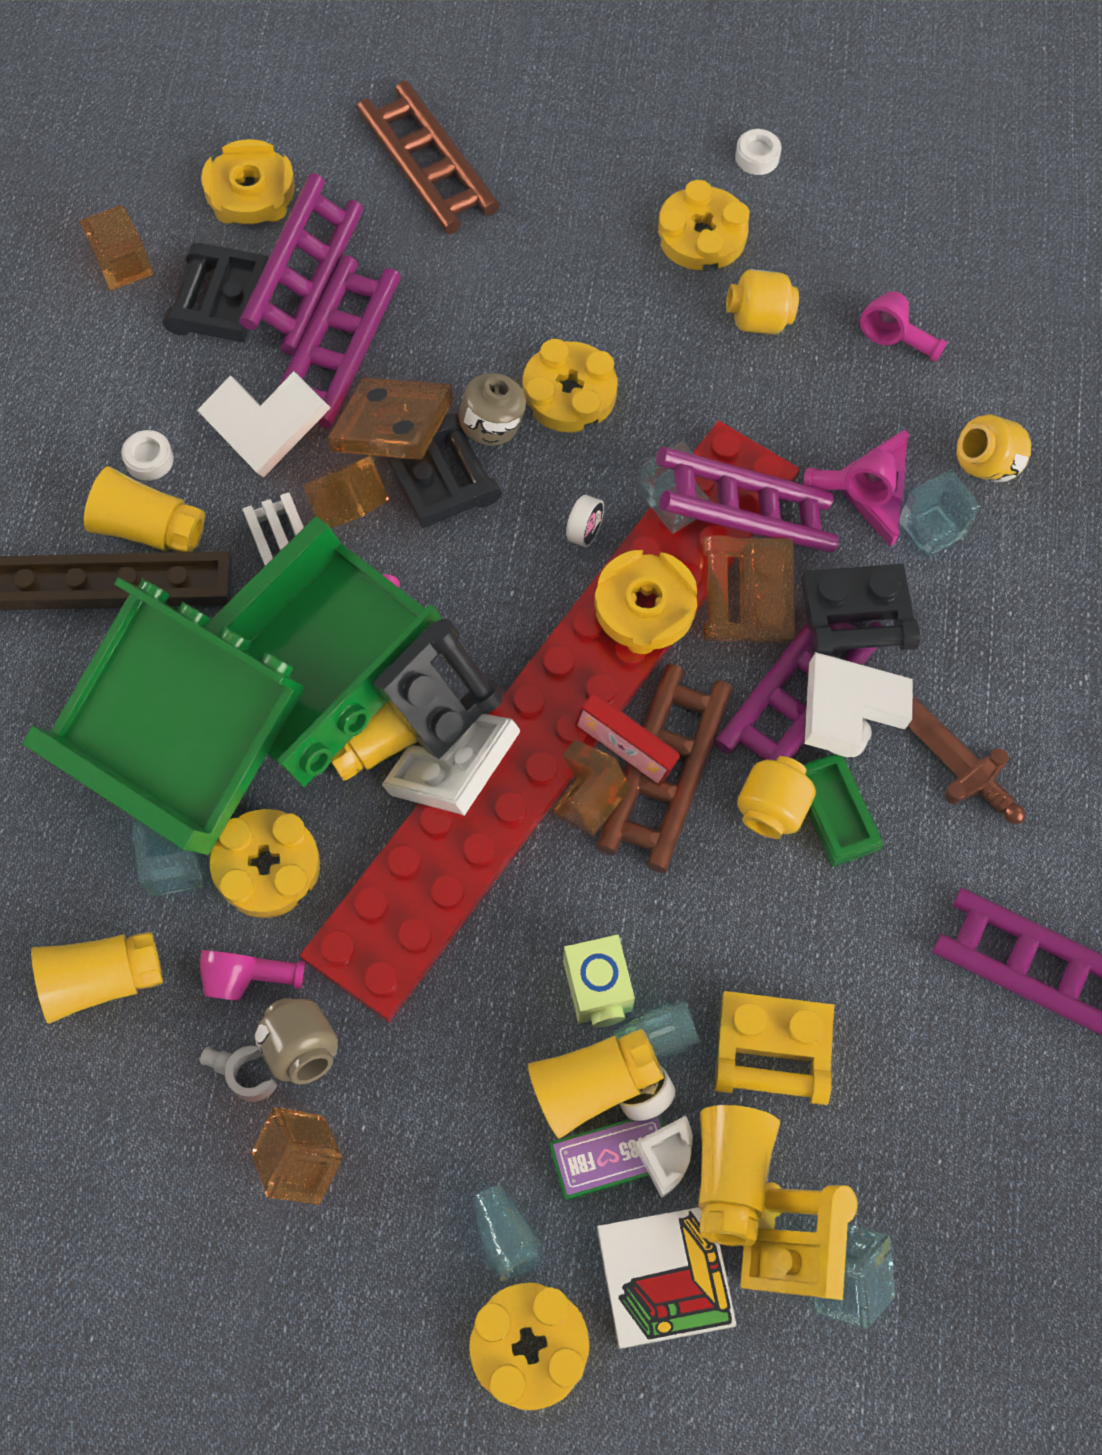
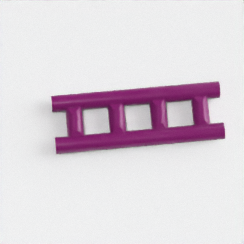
[239,173,363,356]
[278,255,401,429]
[656,446,839,553]
[714,621,884,761]
[931,887,1102,1035]

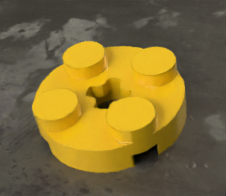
[201,139,295,224]
[658,180,750,270]
[522,339,618,432]
[594,550,697,654]
[210,809,320,918]
[469,1283,589,1410]

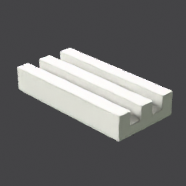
[243,493,304,566]

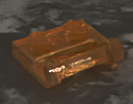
[702,536,795,642]

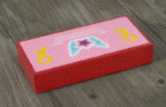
[575,693,680,785]

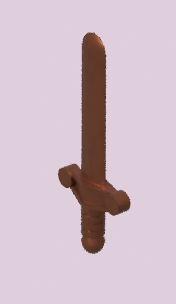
[908,695,1025,824]

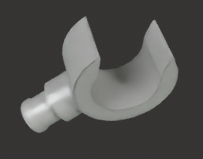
[200,1045,277,1102]

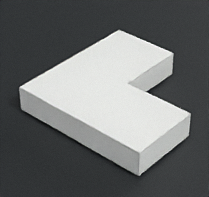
[197,371,331,478]
[805,652,913,757]
[382,714,520,815]

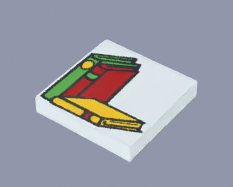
[597,1208,737,1349]

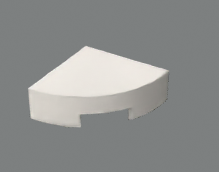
[634,1116,693,1198]

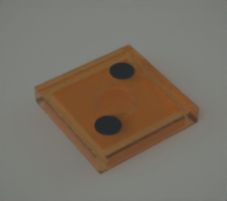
[328,377,455,460]

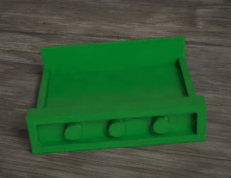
[206,516,442,787]
[22,577,306,855]

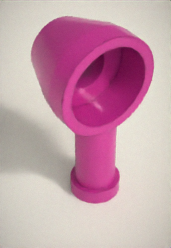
[860,291,948,363]
[804,449,897,506]
[200,950,306,1001]

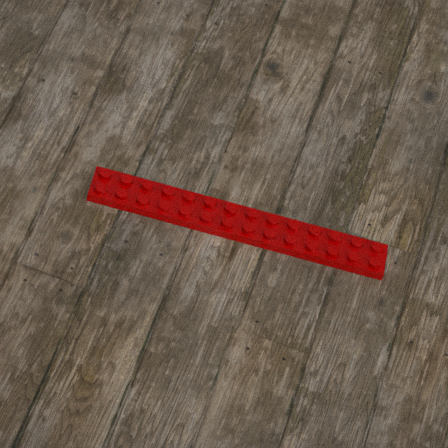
[299,420,800,1023]

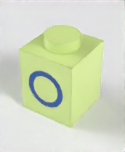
[563,934,635,1027]

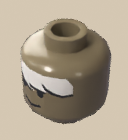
[458,373,526,446]
[254,998,338,1085]

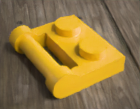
[714,991,834,1106]
[740,1182,857,1300]

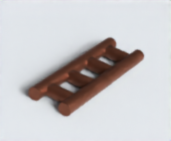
[356,81,500,234]
[596,664,733,873]

